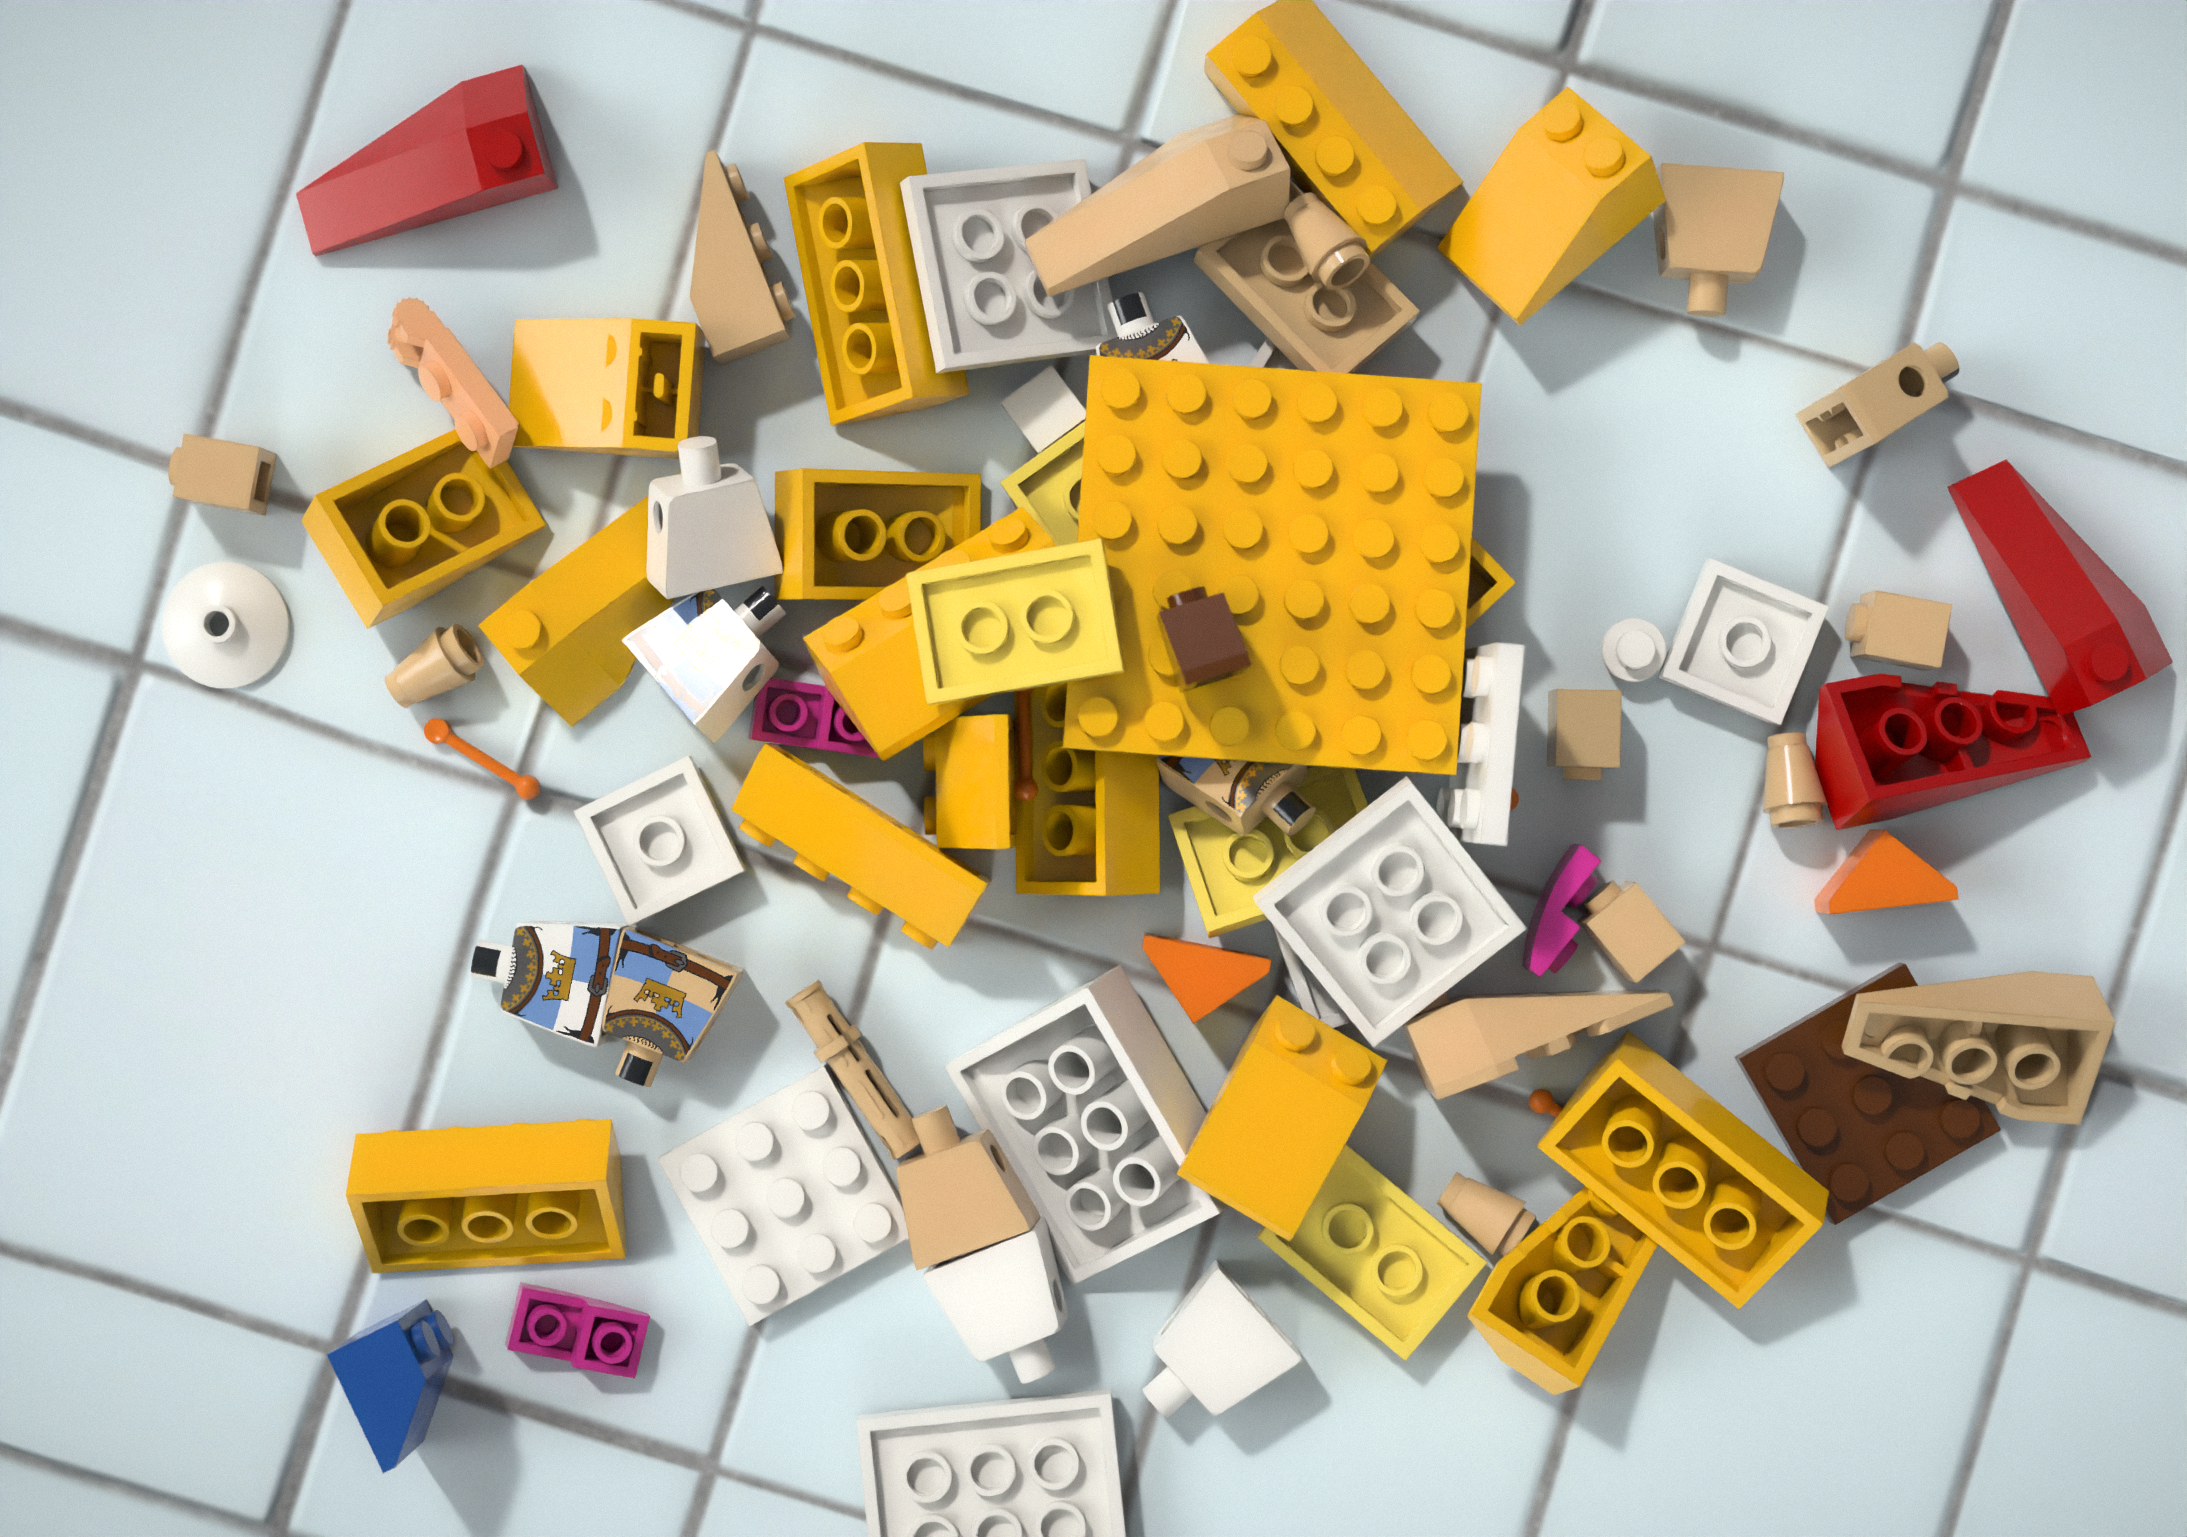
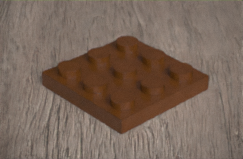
[1735,962,2001,1225]

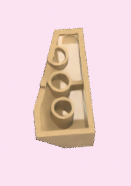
[1025,114,1291,297]
[1842,971,2115,1125]
[1402,989,1674,1100]

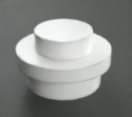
[1601,618,1666,682]

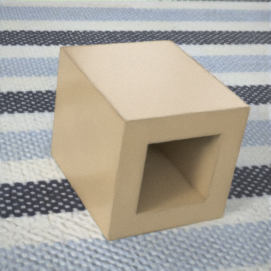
[168,433,277,516]
[1845,590,1953,670]
[1547,689,1622,781]
[1577,880,1686,983]

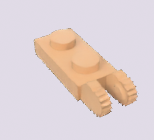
[387,297,519,468]

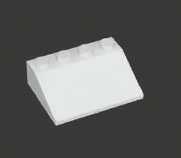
[945,965,1228,1285]

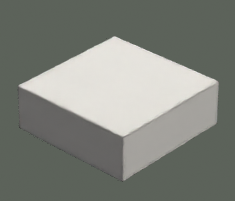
[1000,364,1086,454]

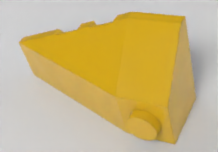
[478,472,681,727]
[1467,1186,1658,1395]

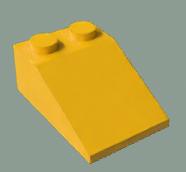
[1437,86,1666,326]
[301,429,546,629]
[774,468,981,600]
[923,714,1016,849]
[1176,995,1388,1241]

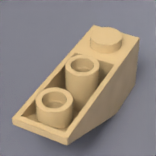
[690,150,796,366]

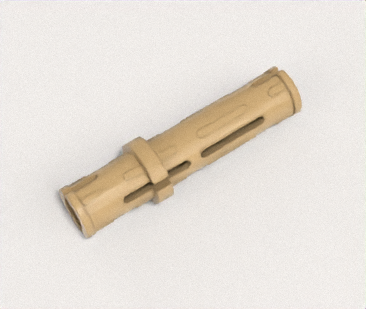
[785,979,920,1160]

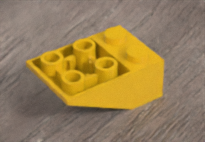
[508,318,706,459]

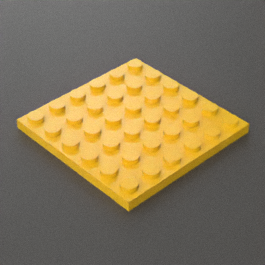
[1063,355,1482,776]

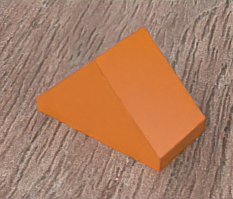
[1814,829,1958,914]
[1142,933,1272,1024]

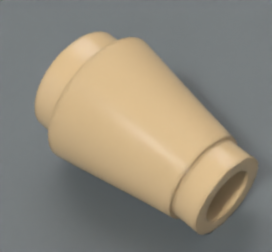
[1283,192,1370,290]
[385,624,484,708]
[1763,732,1828,828]
[1436,1172,1536,1256]

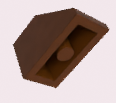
[1156,586,1252,693]

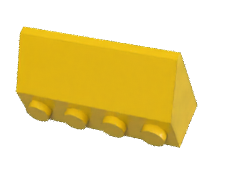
[1204,0,1464,261]
[783,142,970,426]
[803,507,1057,761]
[1014,682,1160,896]
[731,743,992,950]
[1537,1030,1829,1309]
[346,1119,626,1273]

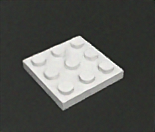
[900,159,1118,373]
[1436,642,1525,846]
[1252,776,1527,1048]
[657,1065,909,1326]

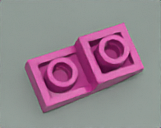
[748,678,880,758]
[1522,844,1601,977]
[505,1282,650,1379]

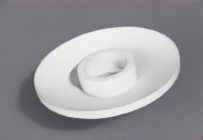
[162,562,290,689]

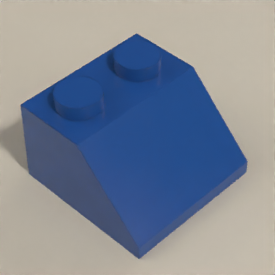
[326,1300,454,1473]

